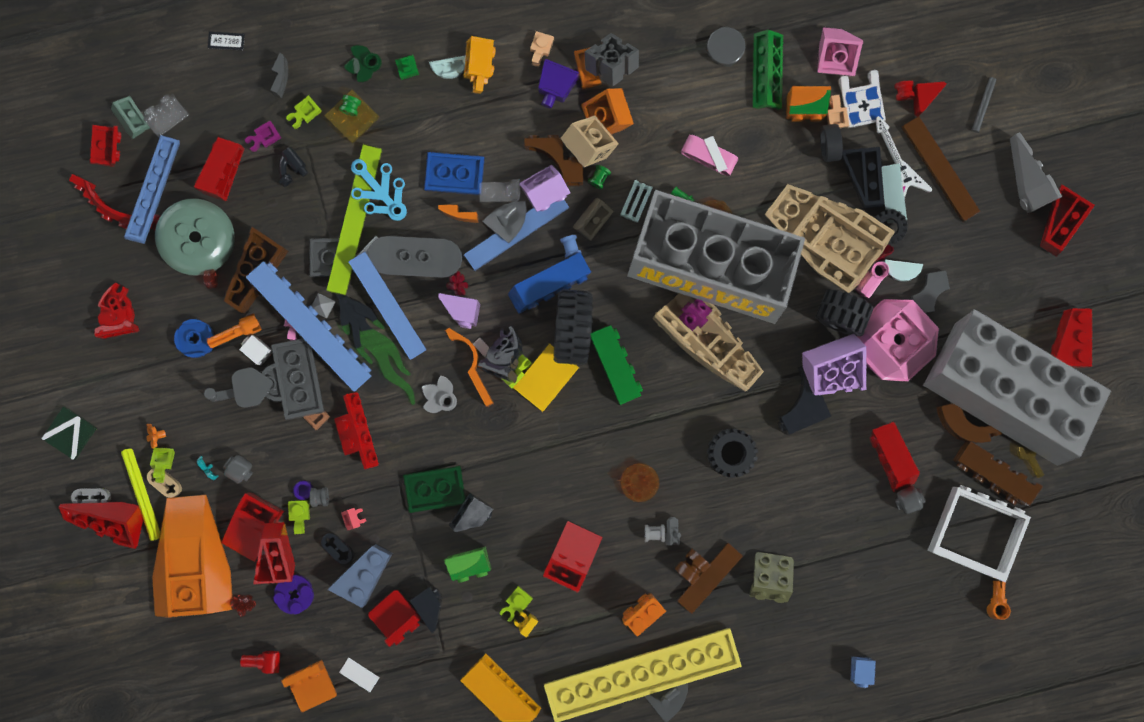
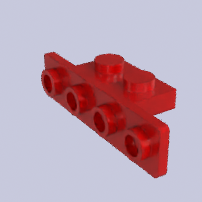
[334,392,379,469]

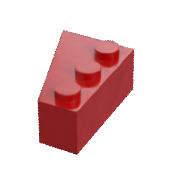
[194,137,245,201]
[253,522,296,584]

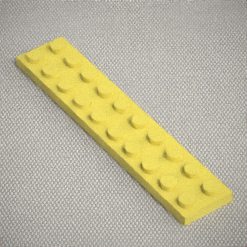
[544,628,742,722]

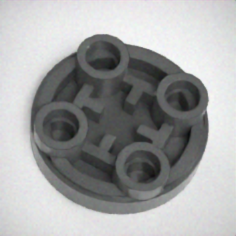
[707,27,745,67]

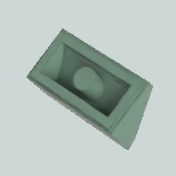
[111,96,150,139]

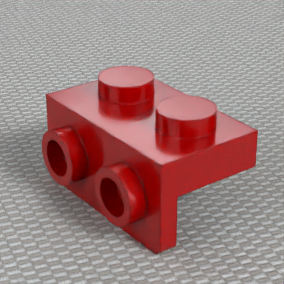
[89,125,121,167]

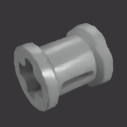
[645,525,665,542]

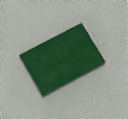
[403,466,466,513]

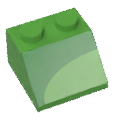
[445,546,491,583]

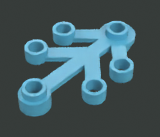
[351,159,407,221]

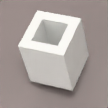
[239,335,273,366]

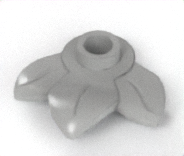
[422,376,457,413]

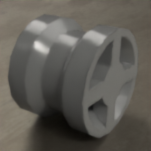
[310,487,329,507]

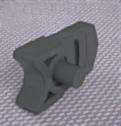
[665,517,681,545]

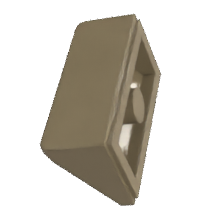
[573,198,614,241]

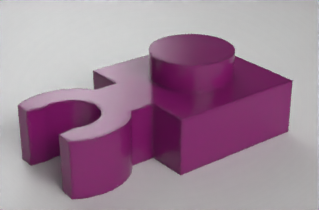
[245,121,282,152]

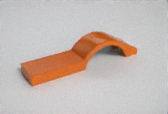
[445,328,494,407]

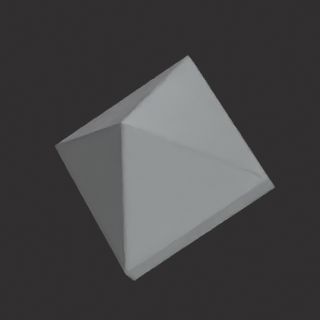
[312,293,335,318]

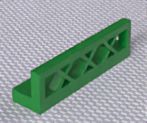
[753,29,783,110]

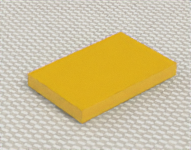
[513,343,579,412]

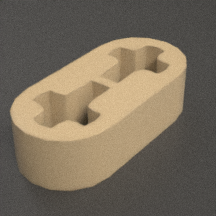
[147,468,182,498]

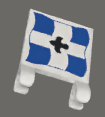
[838,70,886,128]

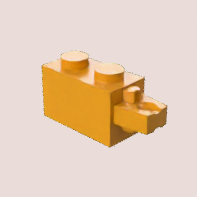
[464,36,496,94]

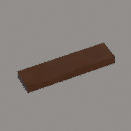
[677,543,743,614]

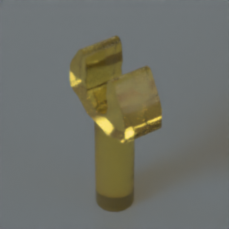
[1017,447,1044,478]

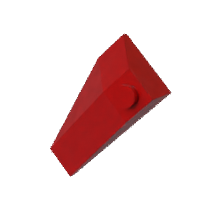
[58,502,143,549]

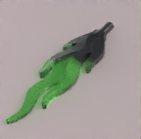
[335,293,415,405]

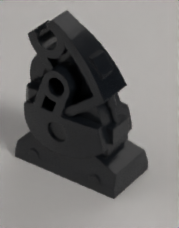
[477,326,523,384]

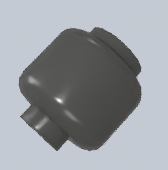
[223,455,253,484]
[894,486,926,514]

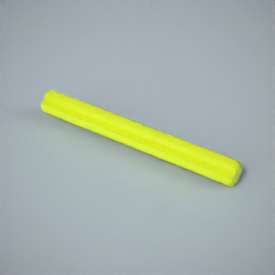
[121,448,160,541]

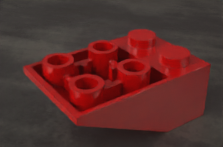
[221,492,284,562]
[543,521,603,592]

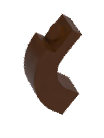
[936,403,1002,443]

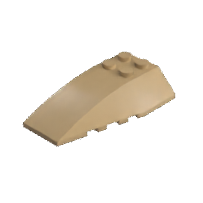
[765,184,895,293]
[652,293,764,391]

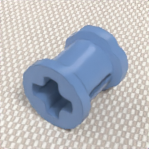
[560,235,582,258]

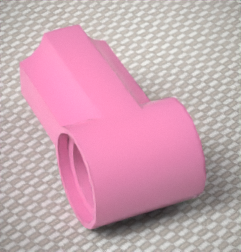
[854,262,889,299]

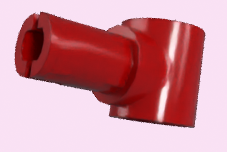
[240,651,280,674]

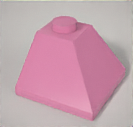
[817,27,863,76]

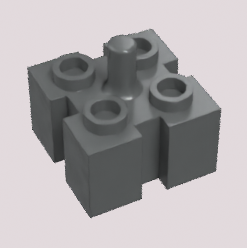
[585,33,639,87]

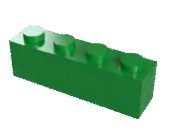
[590,325,643,405]

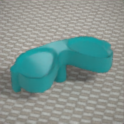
[197,456,219,480]

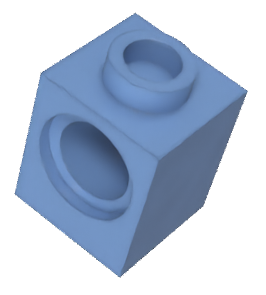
[850,657,875,688]

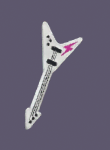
[876,116,932,199]

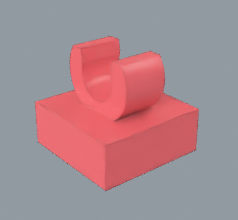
[341,508,366,531]

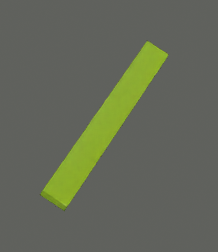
[327,145,382,296]

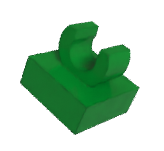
[395,55,419,80]

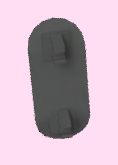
[368,236,462,277]

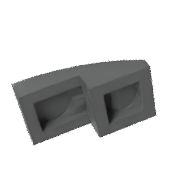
[271,53,288,98]

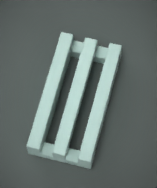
[620,180,653,223]

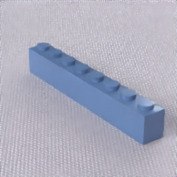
[246,261,372,392]

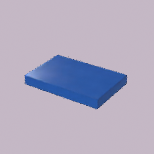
[424,152,485,195]

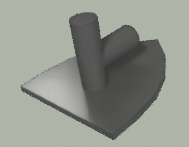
[482,201,527,243]
[645,683,688,722]

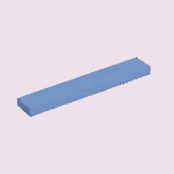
[124,135,180,244]
[464,200,569,271]
[348,252,427,360]

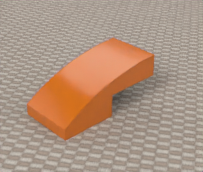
[438,205,478,223]

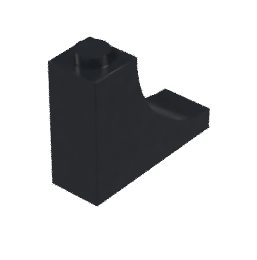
[778,365,832,435]

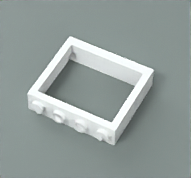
[928,485,1031,582]

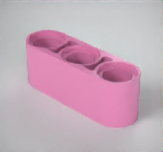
[681,135,738,176]

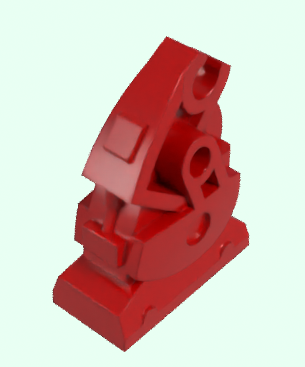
[95,283,140,339]

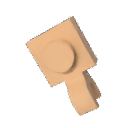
[530,31,554,67]
[827,95,849,128]

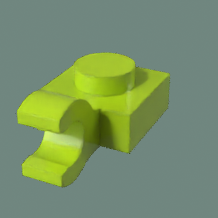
[502,354,532,388]
[150,448,175,483]
[288,500,310,534]

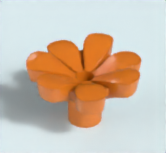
[146,424,166,448]

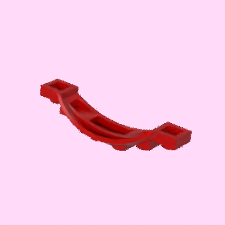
[69,174,160,231]

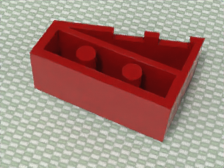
[1040,184,1095,257]
[1050,308,1092,368]
[870,422,920,492]

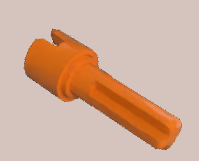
[207,313,262,348]

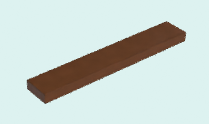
[901,116,981,222]

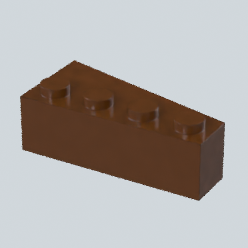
[224,227,289,314]

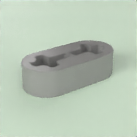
[71,488,111,503]

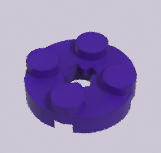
[274,575,314,614]

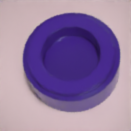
[293,481,313,500]

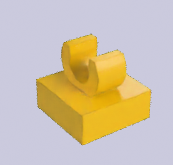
[514,611,538,637]

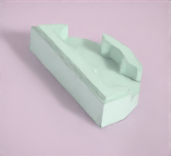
[429,55,466,79]
[884,260,923,282]

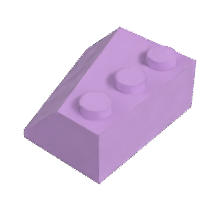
[802,334,866,395]

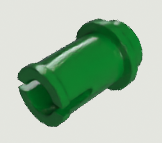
[670,186,695,202]

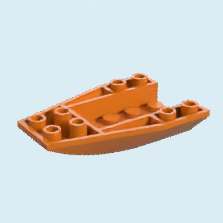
[152,495,233,617]

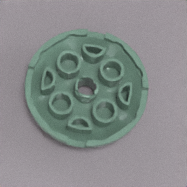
[155,199,235,275]

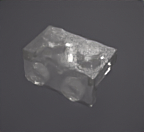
[143,94,189,137]

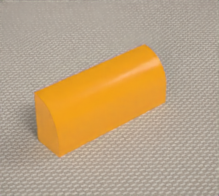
[460,654,541,722]

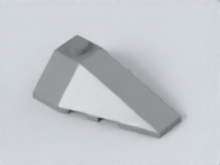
[1010,132,1062,214]

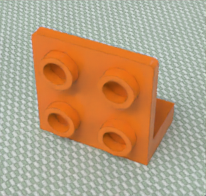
[622,593,666,637]
[281,660,337,712]

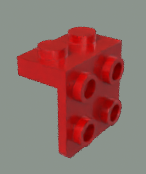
[368,590,421,647]

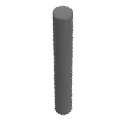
[971,77,997,133]

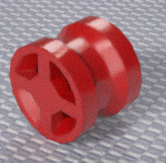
[895,81,916,101]

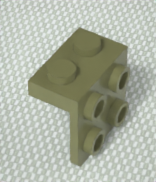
[749,552,794,603]

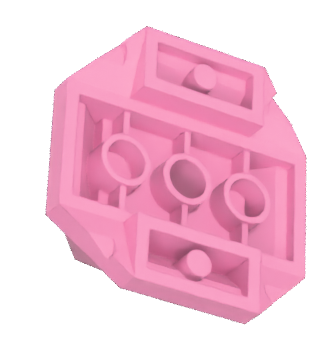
[857,299,939,382]

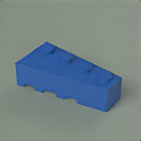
[508,252,591,314]

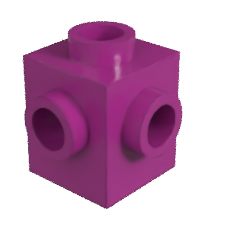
[679,299,712,331]

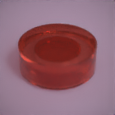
[203,269,218,289]

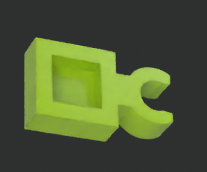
[286,95,322,129]
[500,586,533,622]

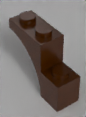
[524,135,583,186]

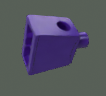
[538,59,579,109]

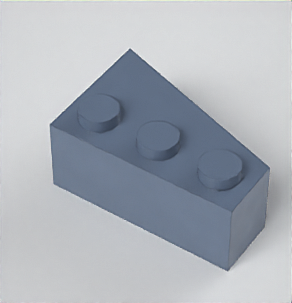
[328,544,393,607]

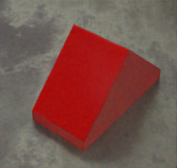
[913,82,946,117]

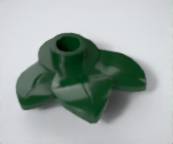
[344,45,382,82]

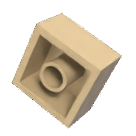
[560,116,619,167]

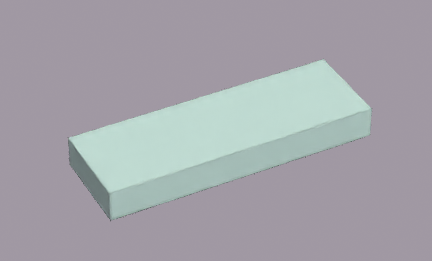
[882,164,907,224]

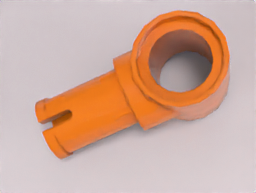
[987,581,1011,620]

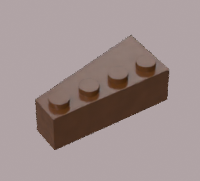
[953,441,1043,506]

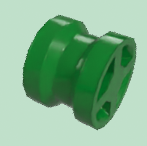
[339,95,362,117]

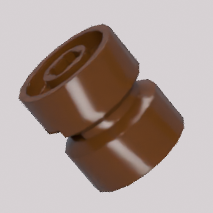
[675,548,711,585]

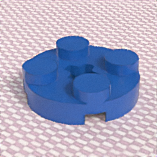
[174,319,214,358]

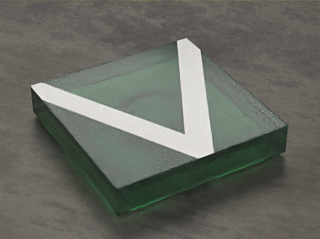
[42,407,97,460]

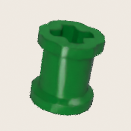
[588,164,611,190]

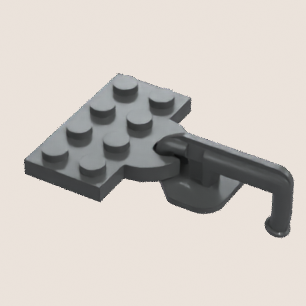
[204,338,325,420]

